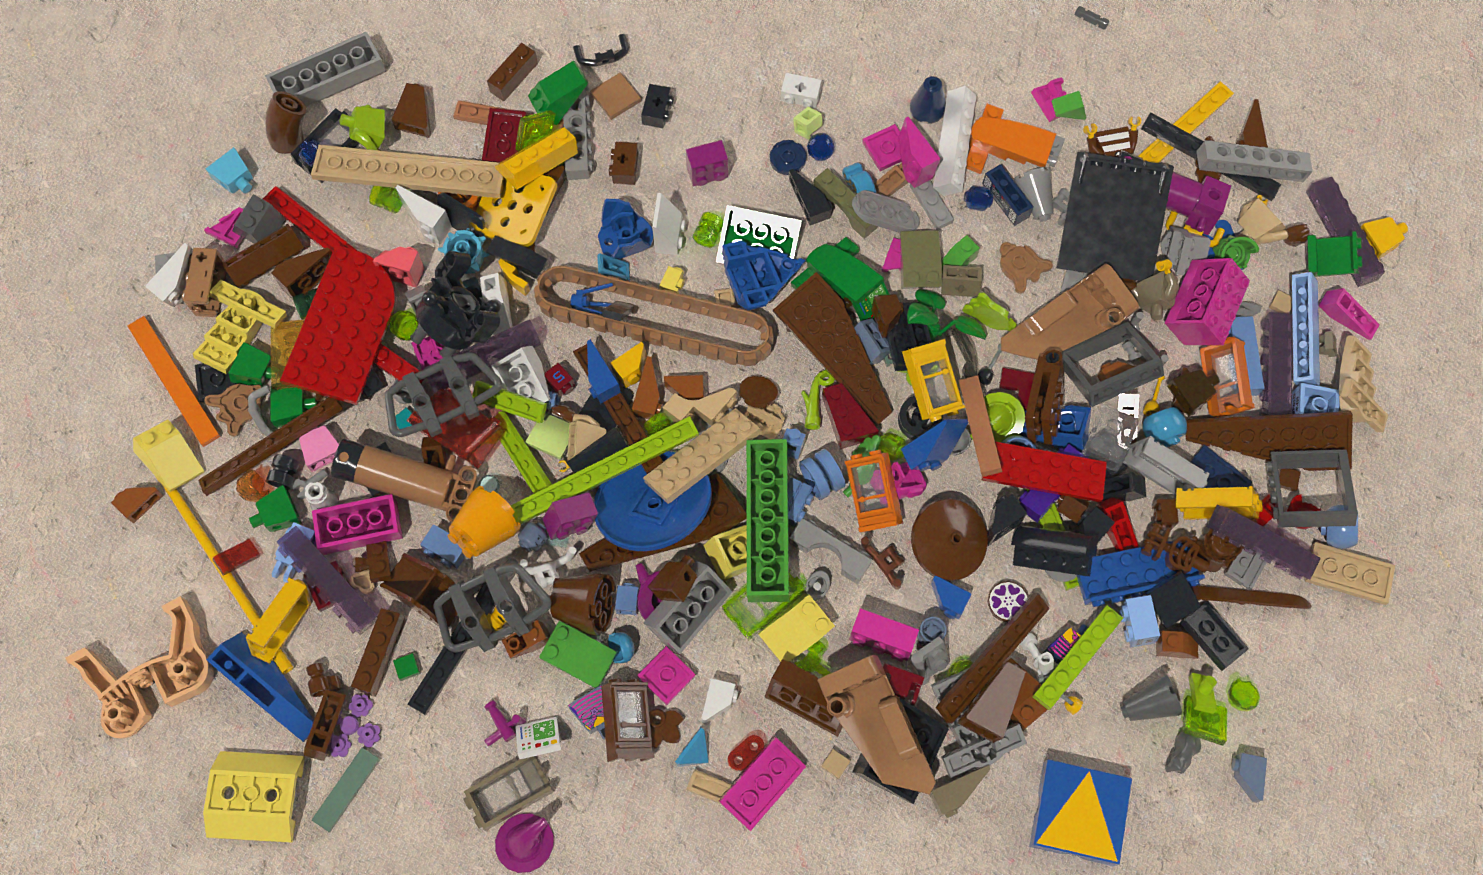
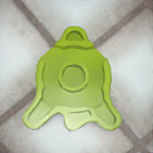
[962,292,1017,331]

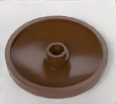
[911,499,988,581]

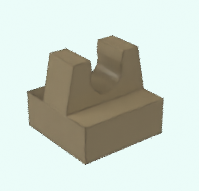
[1319,331,1337,357]

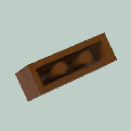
[487,42,538,101]

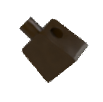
[1167,370,1220,417]

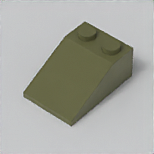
[900,230,942,289]

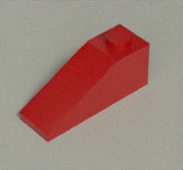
[1095,497,1139,552]

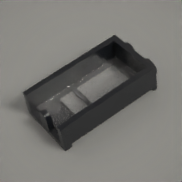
[290,108,359,183]

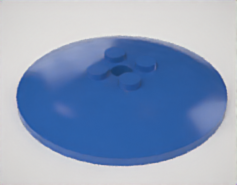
[594,451,712,551]

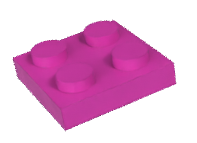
[862,124,902,171]
[637,646,696,706]

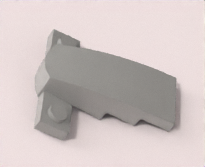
[931,668,1027,777]

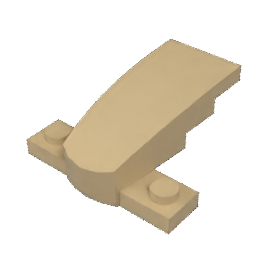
[1339,336,1388,432]

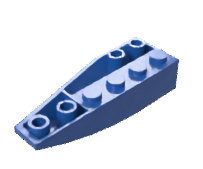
[206,632,314,742]

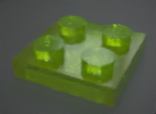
[515,110,555,152]
[1183,695,1227,746]

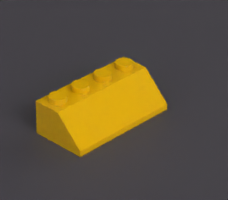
[495,127,578,190]

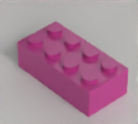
[312,494,403,555]

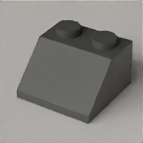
[232,194,286,243]

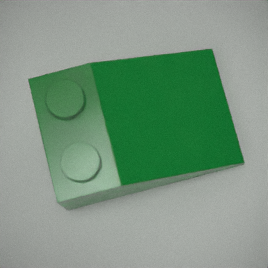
[528,61,588,125]

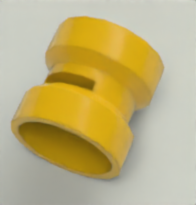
[486,607,507,631]

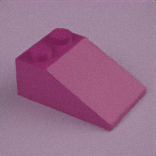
[898,116,940,188]

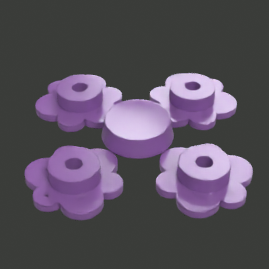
[328,694,381,757]

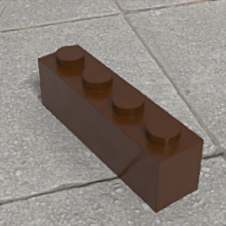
[222,224,304,287]
[351,608,405,697]

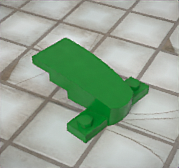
[791,237,884,305]

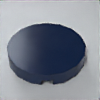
[769,140,806,175]

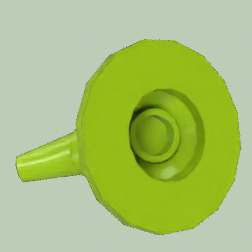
[970,392,1025,442]

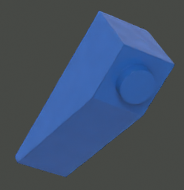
[587,339,621,404]

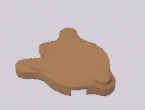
[999,242,1053,294]
[205,384,263,437]

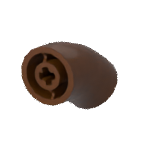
[266,91,307,154]

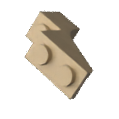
[663,388,738,426]

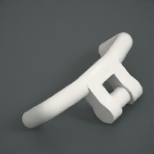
[519,546,577,588]

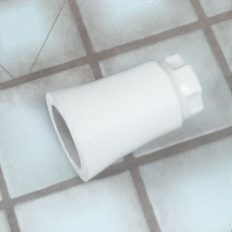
[305,482,338,510]

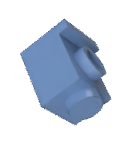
[783,428,806,460]

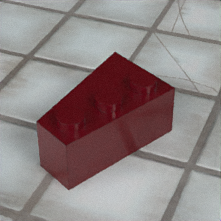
[822,383,879,449]

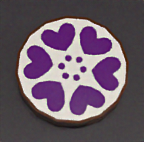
[987,581,1028,623]

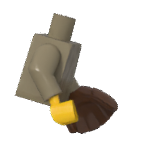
[1120,259,1179,320]

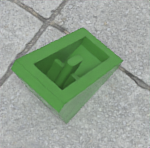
[1052,91,1087,120]

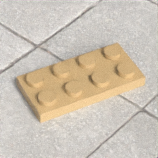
[1305,542,1395,605]

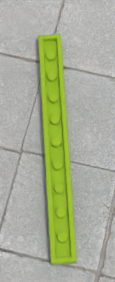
[510,416,699,525]

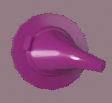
[635,563,662,620]
[495,813,554,873]

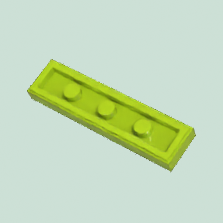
[472,381,547,423]

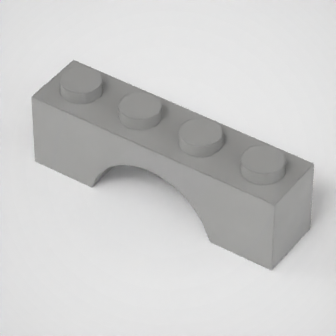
[789,518,872,585]

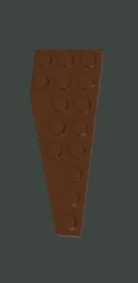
[773,272,892,426]
[1185,411,1353,471]
[579,473,747,572]

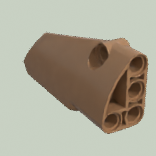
[1001,264,1139,360]

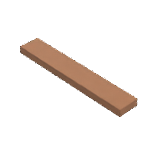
[453,100,564,136]
[959,375,1002,477]

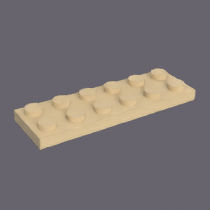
[643,408,761,504]

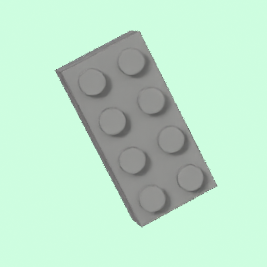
[644,561,733,654]

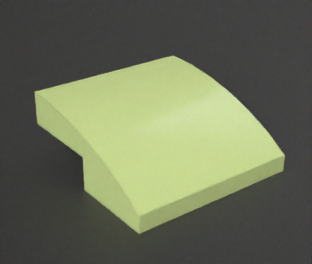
[525,413,569,460]

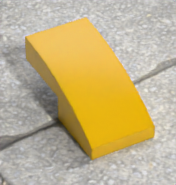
[498,259,530,296]

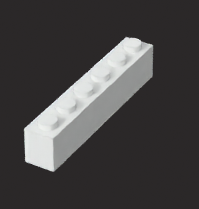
[933,86,976,196]

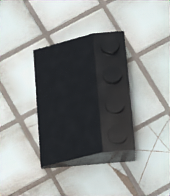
[852,698,949,804]

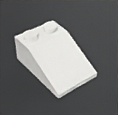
[395,185,452,245]
[652,193,685,255]
[145,243,193,307]
[491,346,550,418]

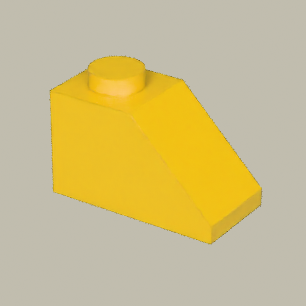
[610,342,647,388]

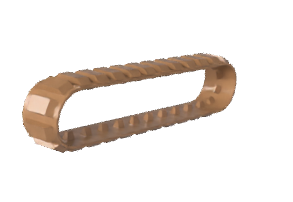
[534,265,774,367]

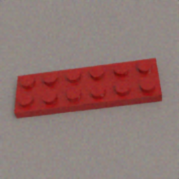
[981,441,1107,502]

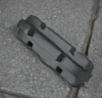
[1075,6,1109,30]

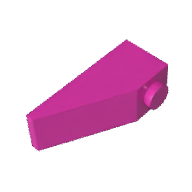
[1319,288,1380,340]

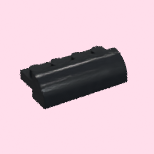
[887,302,936,373]
[1011,526,1099,576]

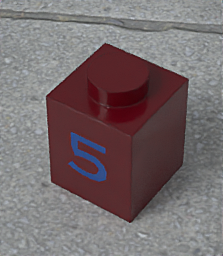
[544,363,575,397]

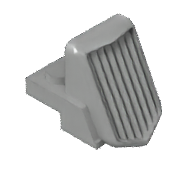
[1160,226,1211,275]

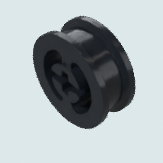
[898,396,943,440]

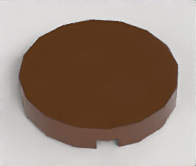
[739,376,778,408]

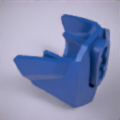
[598,199,653,259]

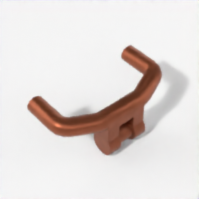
[861,537,905,590]

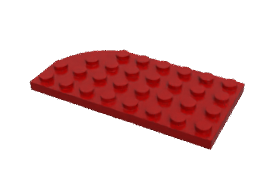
[280,245,395,405]

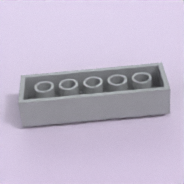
[265,31,385,106]

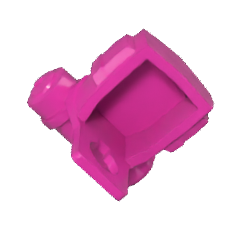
[870,462,927,508]

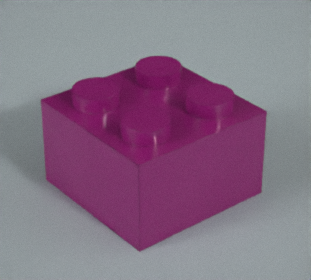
[686,140,728,186]
[542,492,598,540]

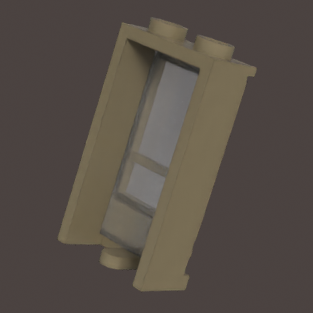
[463,756,554,831]

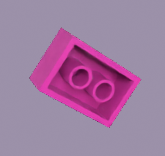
[849,608,919,662]

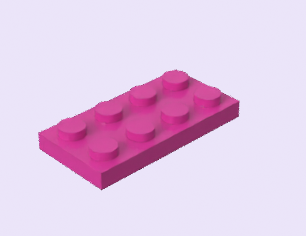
[718,737,806,831]

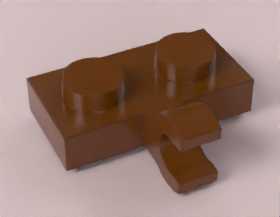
[352,541,392,583]

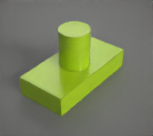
[1188,672,1217,714]

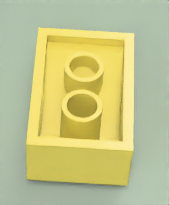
[133,419,204,492]
[703,525,747,581]
[758,594,835,662]

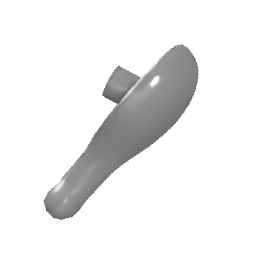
[805,571,830,601]

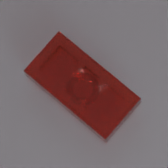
[212,539,260,576]

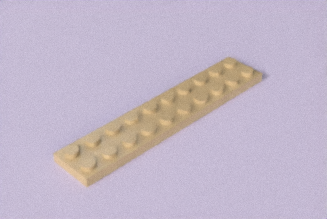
[311,145,504,198]

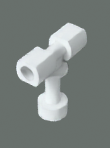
[1020,633,1054,679]

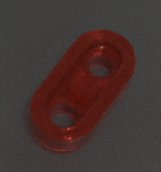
[728,735,765,771]

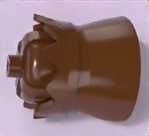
[1195,526,1242,572]

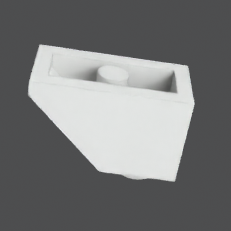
[701,678,739,723]

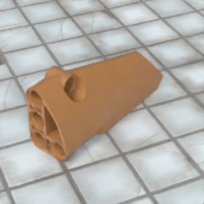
[817,655,936,795]

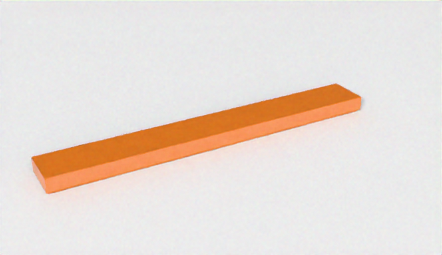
[127,316,221,447]

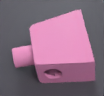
[299,425,339,472]

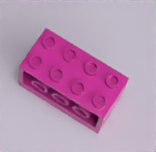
[1164,258,1250,345]

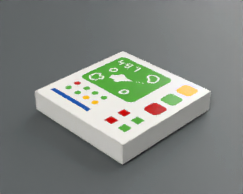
[516,717,561,759]

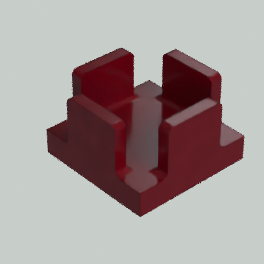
[883,663,925,706]

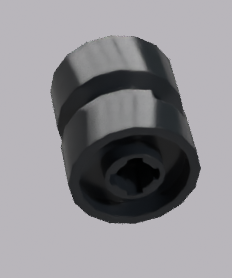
[265,454,300,490]

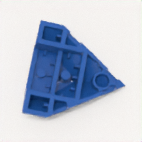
[722,241,806,310]

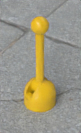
[1143,376,1165,416]

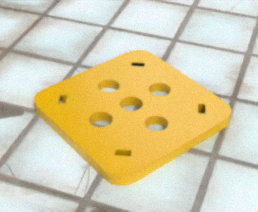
[471,175,557,247]

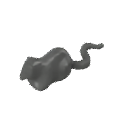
[1165,710,1210,774]

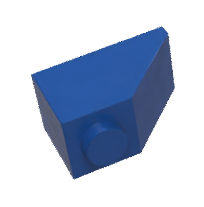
[931,576,972,620]

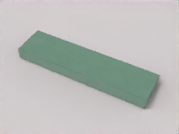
[312,747,380,832]

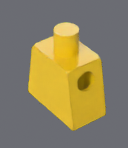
[1357,217,1408,262]

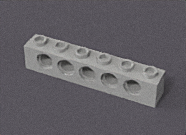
[563,72,593,180]
[1197,140,1313,182]

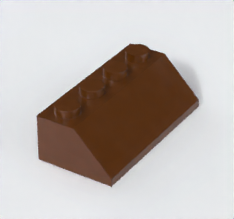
[764,659,843,737]

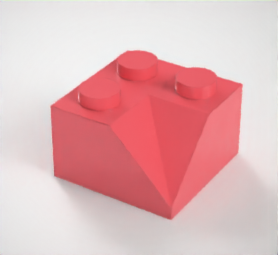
[373,246,424,287]

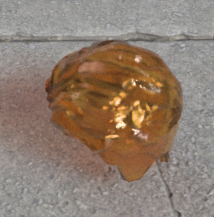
[236,469,270,503]

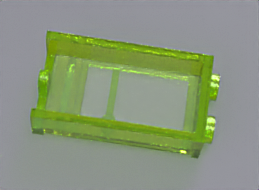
[722,568,804,641]

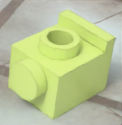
[793,107,823,139]

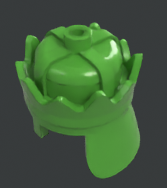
[1213,235,1259,269]

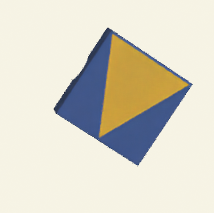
[1029,759,1132,866]

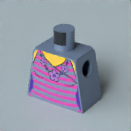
[567,685,605,740]

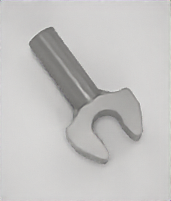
[291,469,328,499]

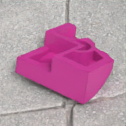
[1031,77,1067,122]

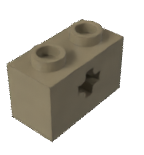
[941,265,982,297]

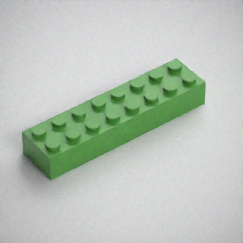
[746,439,790,602]

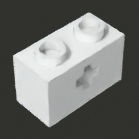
[781,73,821,108]

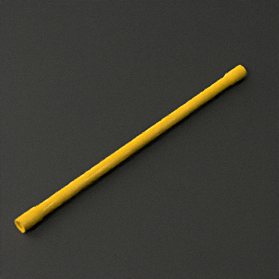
[154,475,294,674]

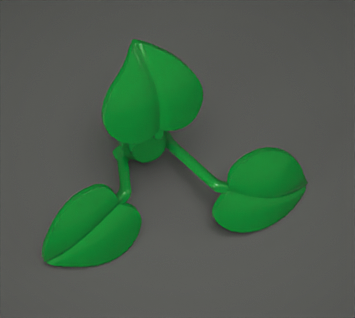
[907,289,986,342]

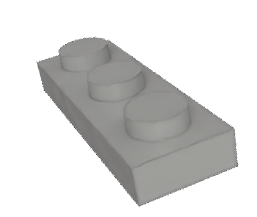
[909,180,954,230]

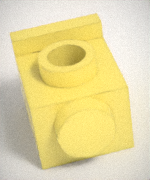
[659,266,685,294]

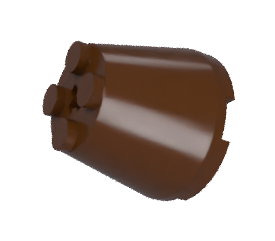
[549,573,616,636]

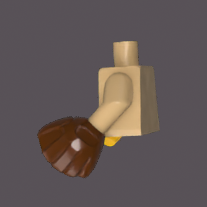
[1236,195,1310,247]
[551,405,606,472]

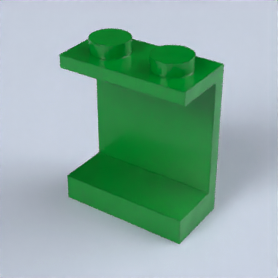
[1308,231,1363,277]

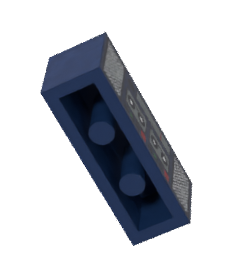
[982,164,1033,226]

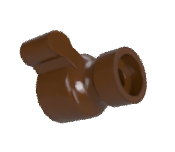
[306,663,342,697]

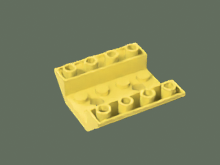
[203,751,305,843]

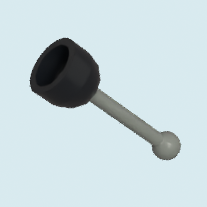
[977,344,1001,385]

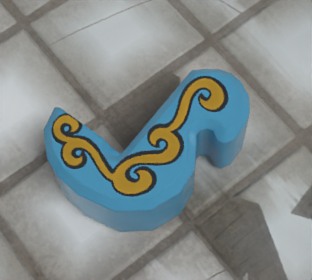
[842,162,876,194]

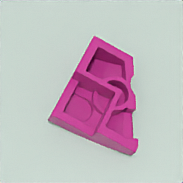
[411,336,445,371]

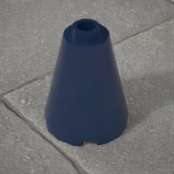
[910,76,946,124]

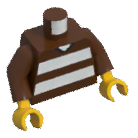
[1083,116,1141,157]

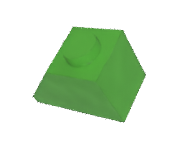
[941,235,980,274]

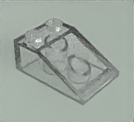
[1081,403,1140,472]

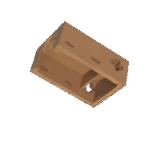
[182,248,227,317]

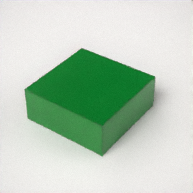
[393,653,420,681]

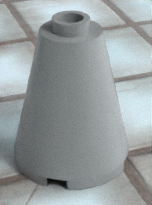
[1014,167,1053,222]

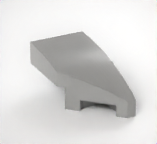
[1236,302,1262,317]

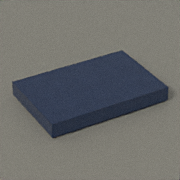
[1190,445,1252,488]

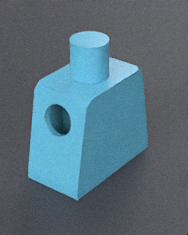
[206,147,253,193]

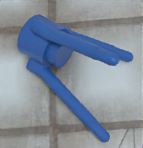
[571,283,613,315]

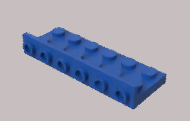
[1077,541,1205,607]

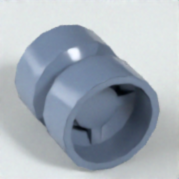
[917,617,947,647]

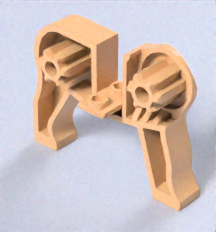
[65,596,215,739]

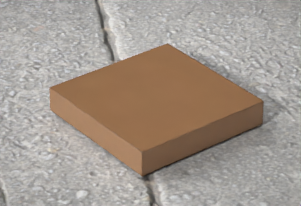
[590,73,641,120]

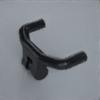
[573,34,629,67]

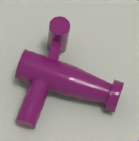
[484,700,526,746]

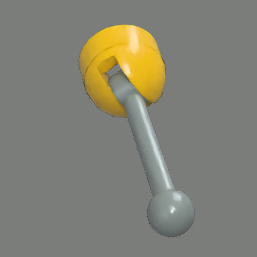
[1038,676,1083,715]

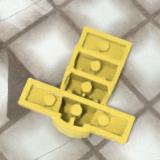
[193,279,287,374]

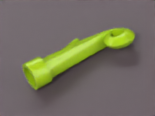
[801,370,834,430]

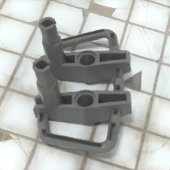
[385,352,502,437]
[434,558,551,652]

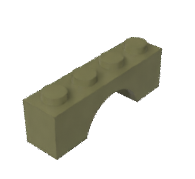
[813,168,878,239]

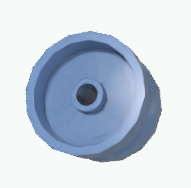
[799,449,846,500]

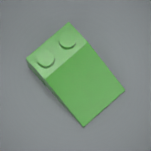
[539,621,618,688]

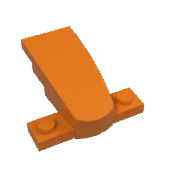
[966,103,1056,174]

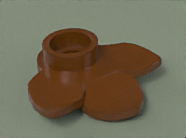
[649,709,684,749]

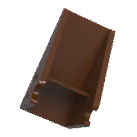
[379,553,458,629]

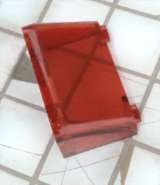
[407,387,505,469]

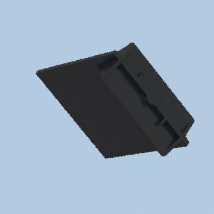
[1056,152,1174,281]

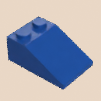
[901,419,969,471]

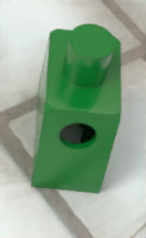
[229,342,280,387]
[270,386,318,428]
[249,485,302,532]

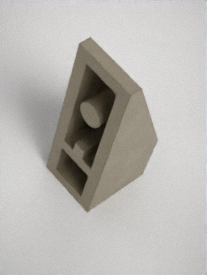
[930,765,990,818]

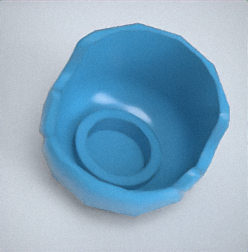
[608,632,634,664]

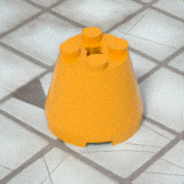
[447,486,521,558]

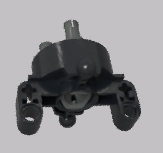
[410,251,500,358]

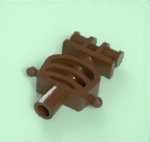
[1141,523,1210,574]

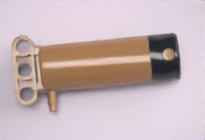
[331,439,477,523]

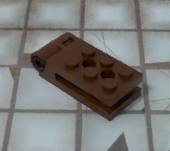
[1025,350,1065,444]

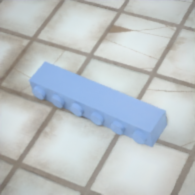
[1292,272,1320,387]

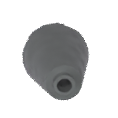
[1120,675,1182,721]

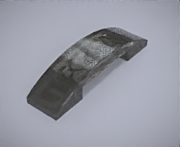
[938,313,977,378]

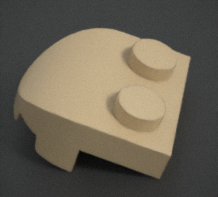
[744,403,785,440]

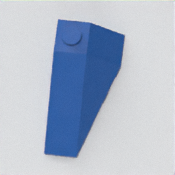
[1020,405,1091,453]

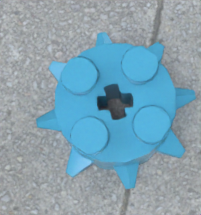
[438,228,490,274]

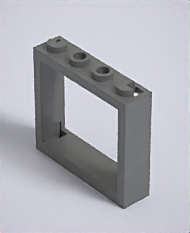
[1061,322,1164,407]
[1266,450,1358,528]

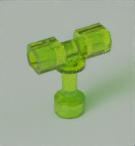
[794,640,831,677]

